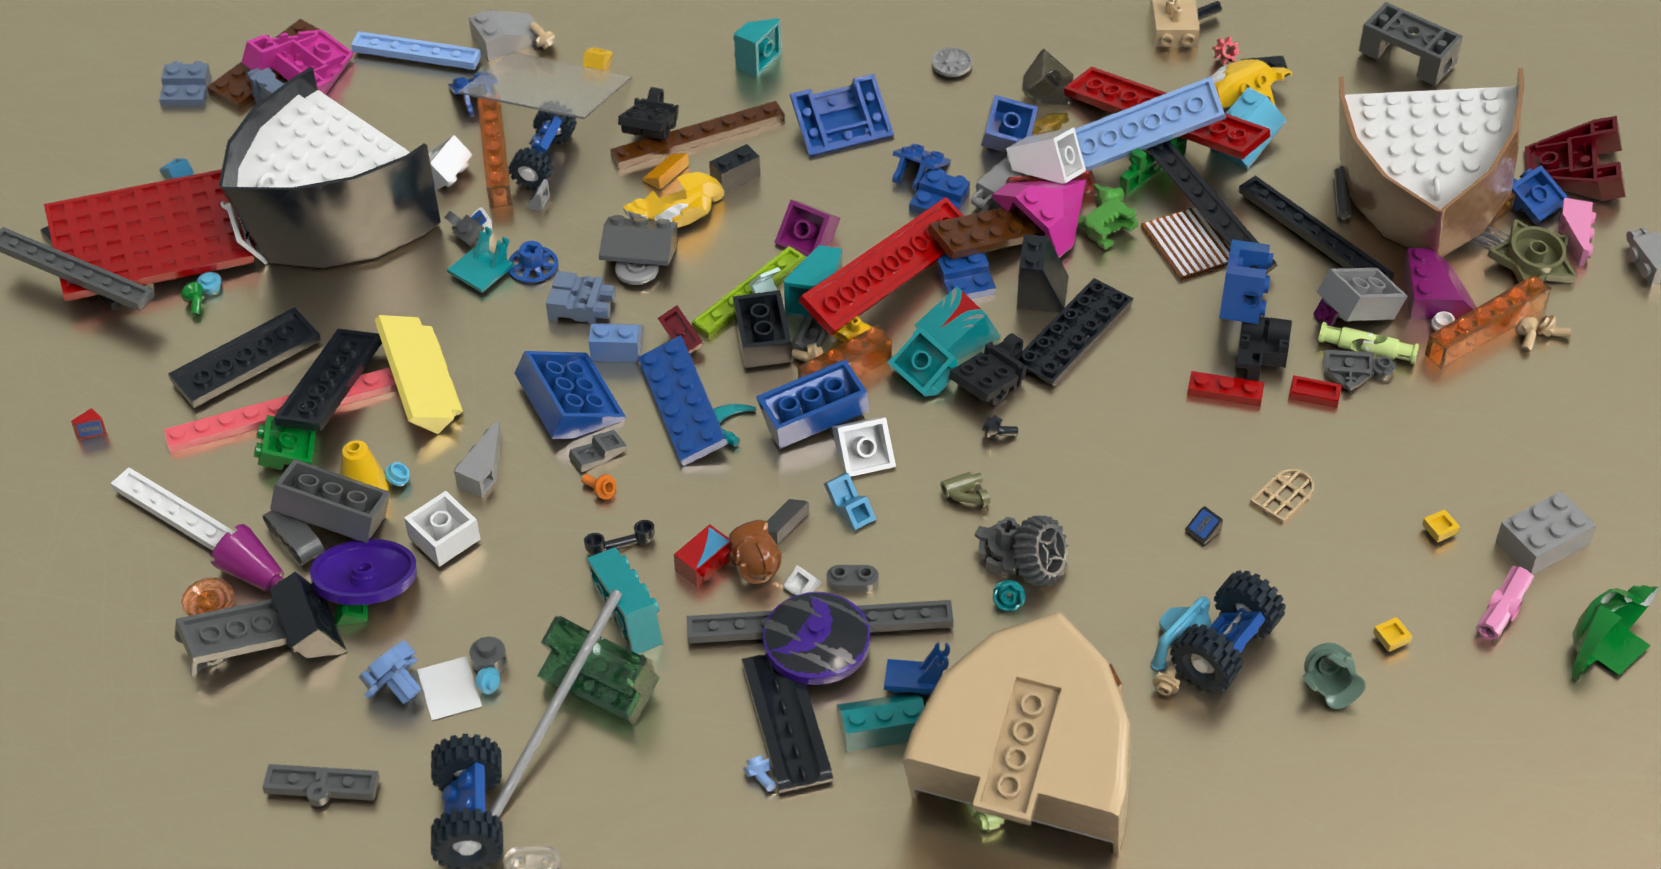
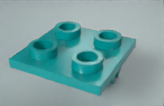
[447,227,514,293]

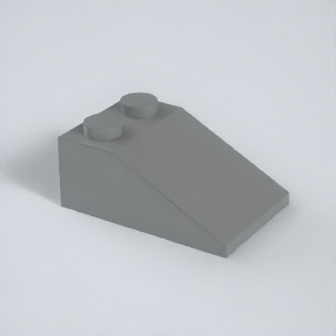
[469,10,538,61]

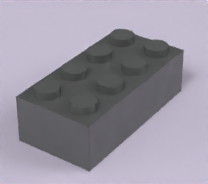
[270,459,390,543]

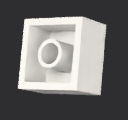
[404,491,480,567]

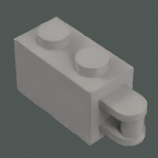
[971,158,1027,211]
[1626,228,1661,286]

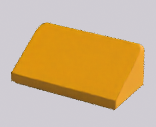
[642,153,689,190]

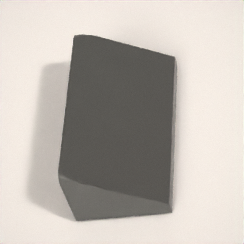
[791,313,827,352]
[766,499,809,545]

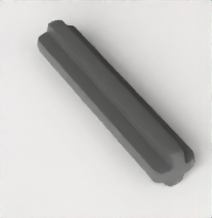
[1334,166,1352,220]

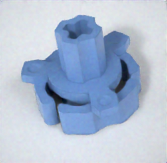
[359,640,422,705]

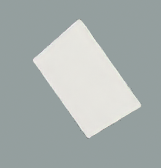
[417,656,482,720]

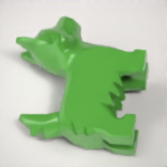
[1077,184,1138,250]

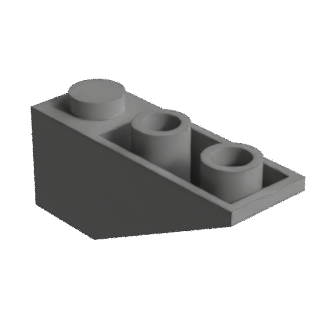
[454,421,502,498]

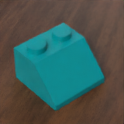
[733,18,782,77]

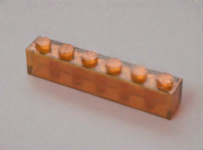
[477,95,513,208]
[1425,274,1552,369]

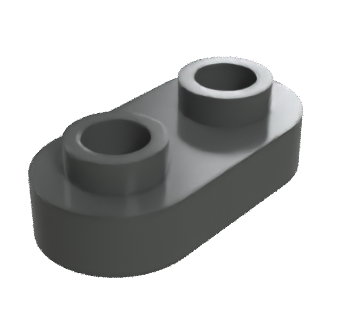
[827,565,879,592]

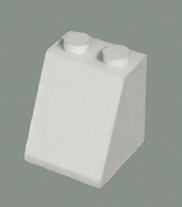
[1006,127,1086,184]

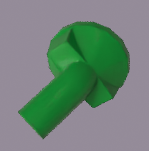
[181,282,205,316]

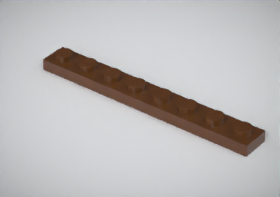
[610,101,785,170]

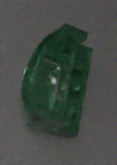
[537,616,660,725]

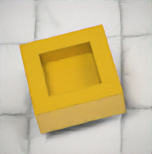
[1422,509,1460,543]
[1373,617,1412,652]

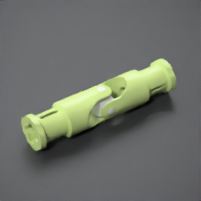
[1318,322,1419,365]

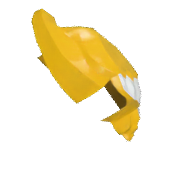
[1212,59,1292,109]
[623,172,724,228]

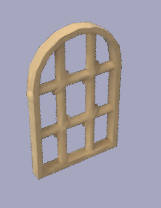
[1250,469,1314,524]

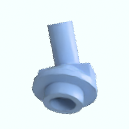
[743,755,776,791]

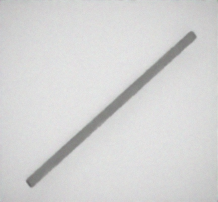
[490,589,622,817]

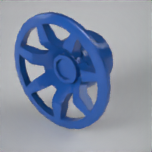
[509,241,558,283]

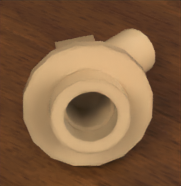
[529,22,556,49]
[1536,315,1572,338]
[1515,317,1539,351]
[792,343,824,367]
[1152,665,1180,696]

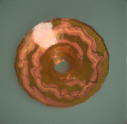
[181,578,235,616]

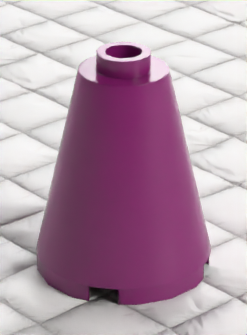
[211,524,284,592]

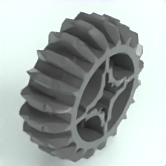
[1013,515,1069,586]

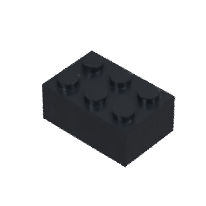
[733,290,792,368]

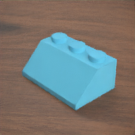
[1210,87,1287,169]

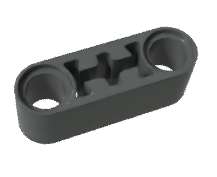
[262,510,324,566]

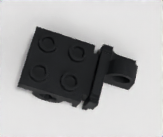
[618,87,679,140]
[1236,316,1292,381]
[949,333,1027,406]

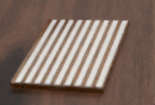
[1141,207,1231,281]

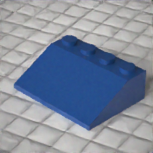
[514,351,626,439]

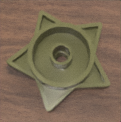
[1487,219,1577,292]

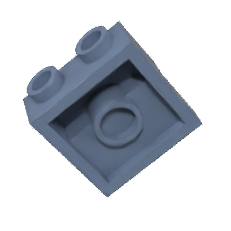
[159,61,211,106]

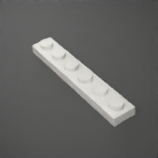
[111,467,235,551]

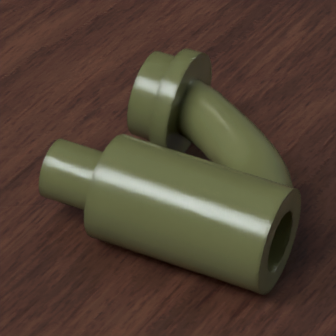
[940,472,990,508]

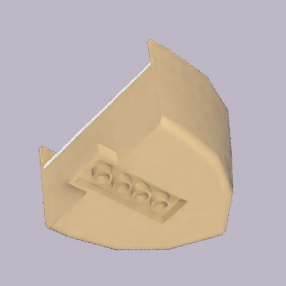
[902,612,1131,854]

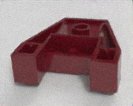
[1525,116,1626,201]

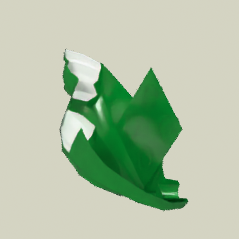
[1572,585,1659,681]

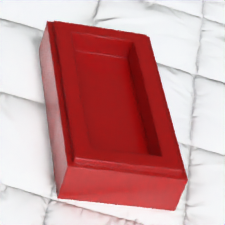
[1288,375,1342,408]

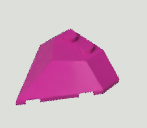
[992,179,1086,258]

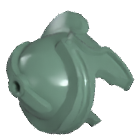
[1303,643,1367,709]

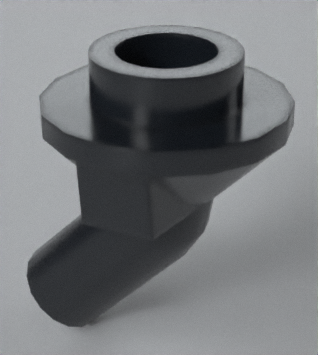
[982,415,1019,440]

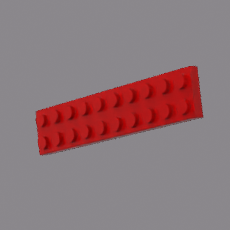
[1064,66,1270,160]
[798,197,964,336]

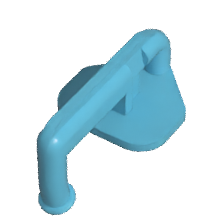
[1151,596,1212,671]

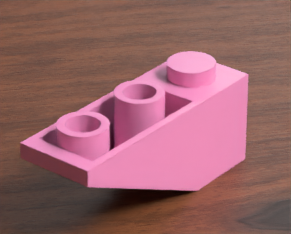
[1558,198,1596,267]

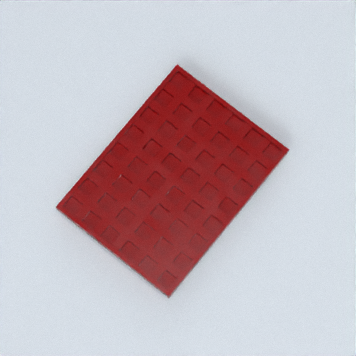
[44,169,255,301]

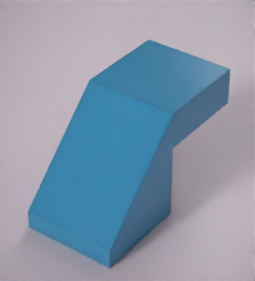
[823,473,876,530]

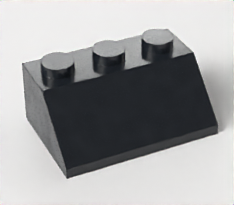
[269,572,347,658]

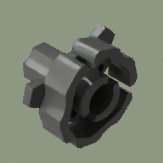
[975,517,1020,576]

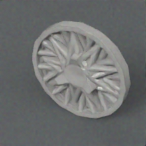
[932,48,972,77]
[615,262,659,285]

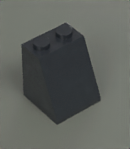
[1017,234,1069,313]

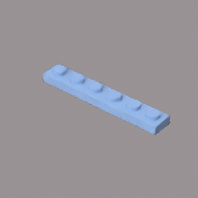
[351,31,481,70]

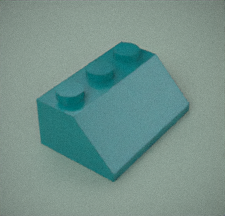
[837,693,924,752]

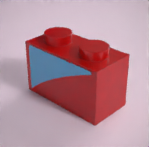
[673,524,733,587]

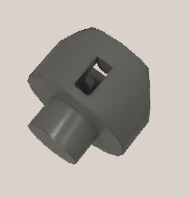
[469,636,508,674]

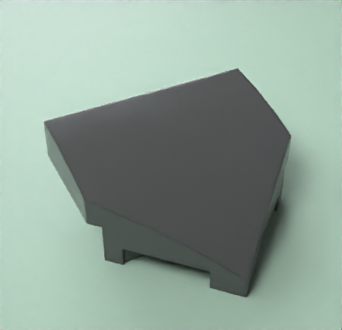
[1323,350,1374,391]

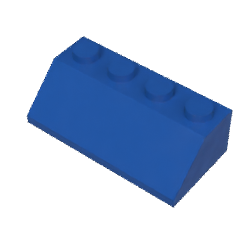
[756,359,869,448]

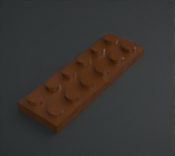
[207,19,330,110]
[928,206,1046,259]

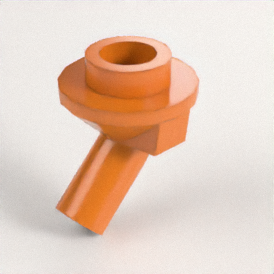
[581,473,616,499]

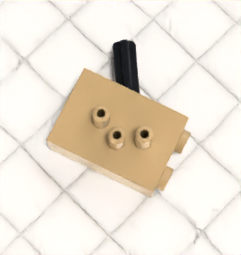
[1150,0,1222,47]

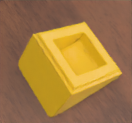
[583,47,612,70]

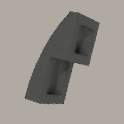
[569,430,627,472]

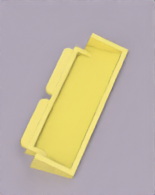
[375,315,463,434]

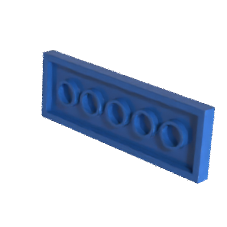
[638,335,728,466]

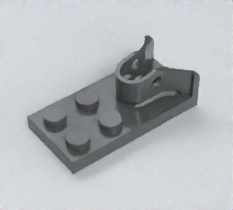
[174,599,288,677]

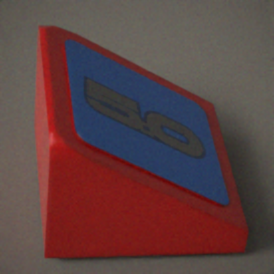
[71,408,107,439]

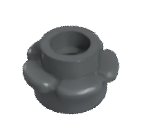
[1372,356,1396,379]

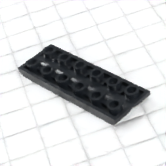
[1015,278,1134,386]
[741,655,833,793]

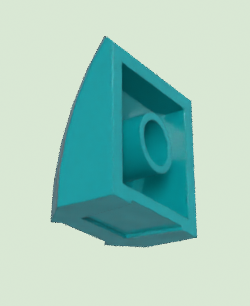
[887,326,958,397]

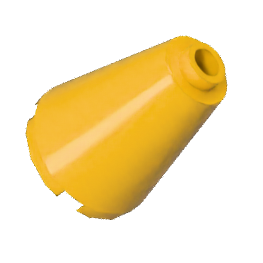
[340,440,389,491]

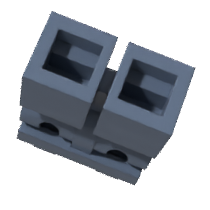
[247,67,287,104]
[546,271,616,324]

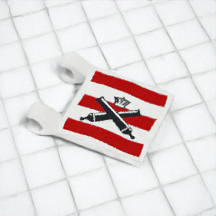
[220,201,269,265]

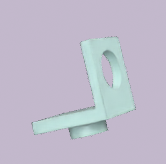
[749,267,783,301]

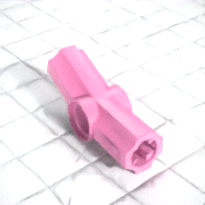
[1476,566,1534,641]

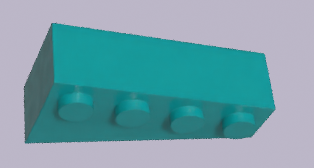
[587,547,663,656]

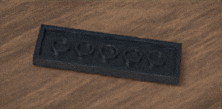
[168,307,321,408]
[274,328,382,432]

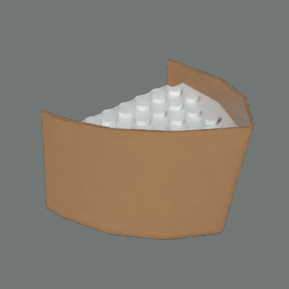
[1339,68,1524,257]

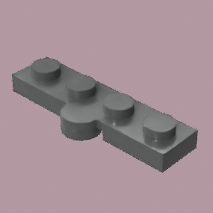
[262,764,380,806]

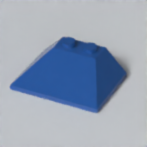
[790,74,894,157]

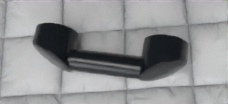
[584,520,655,555]

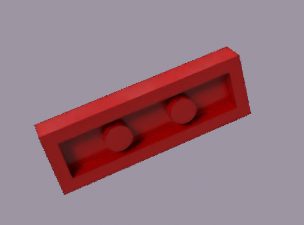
[1187,371,1265,407]

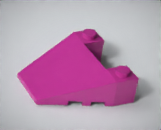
[241,30,354,95]

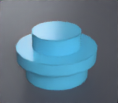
[197,272,221,294]
[384,462,410,486]
[475,667,500,694]

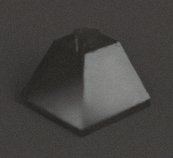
[1022,49,1073,105]

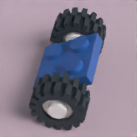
[508,102,577,190]

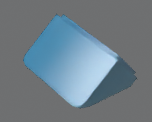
[160,158,194,179]

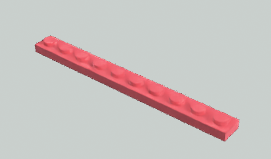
[164,367,398,453]

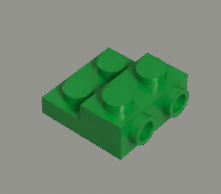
[253,415,316,470]

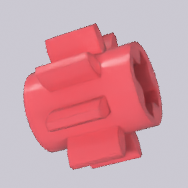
[1212,37,1241,64]

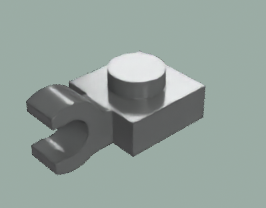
[444,211,485,246]

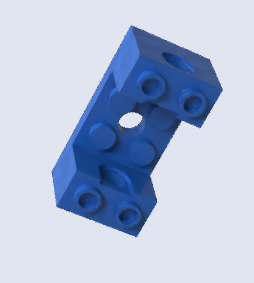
[1219,240,1274,324]

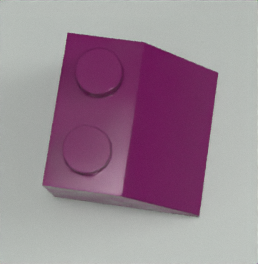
[774,199,841,256]

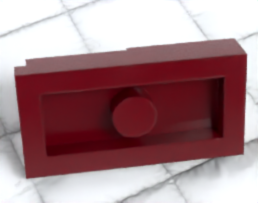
[657,305,704,354]

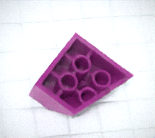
[1403,248,1483,321]

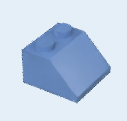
[589,323,644,363]

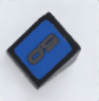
[1185,506,1223,545]

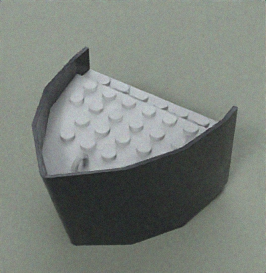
[219,67,441,269]

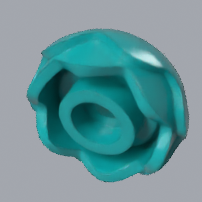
[993,580,1025,612]

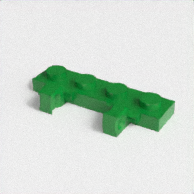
[1119,137,1187,197]

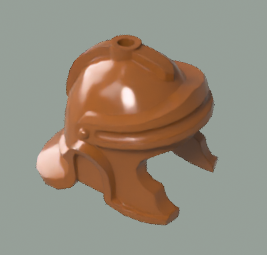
[729,520,782,584]

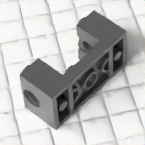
[1359,2,1463,86]

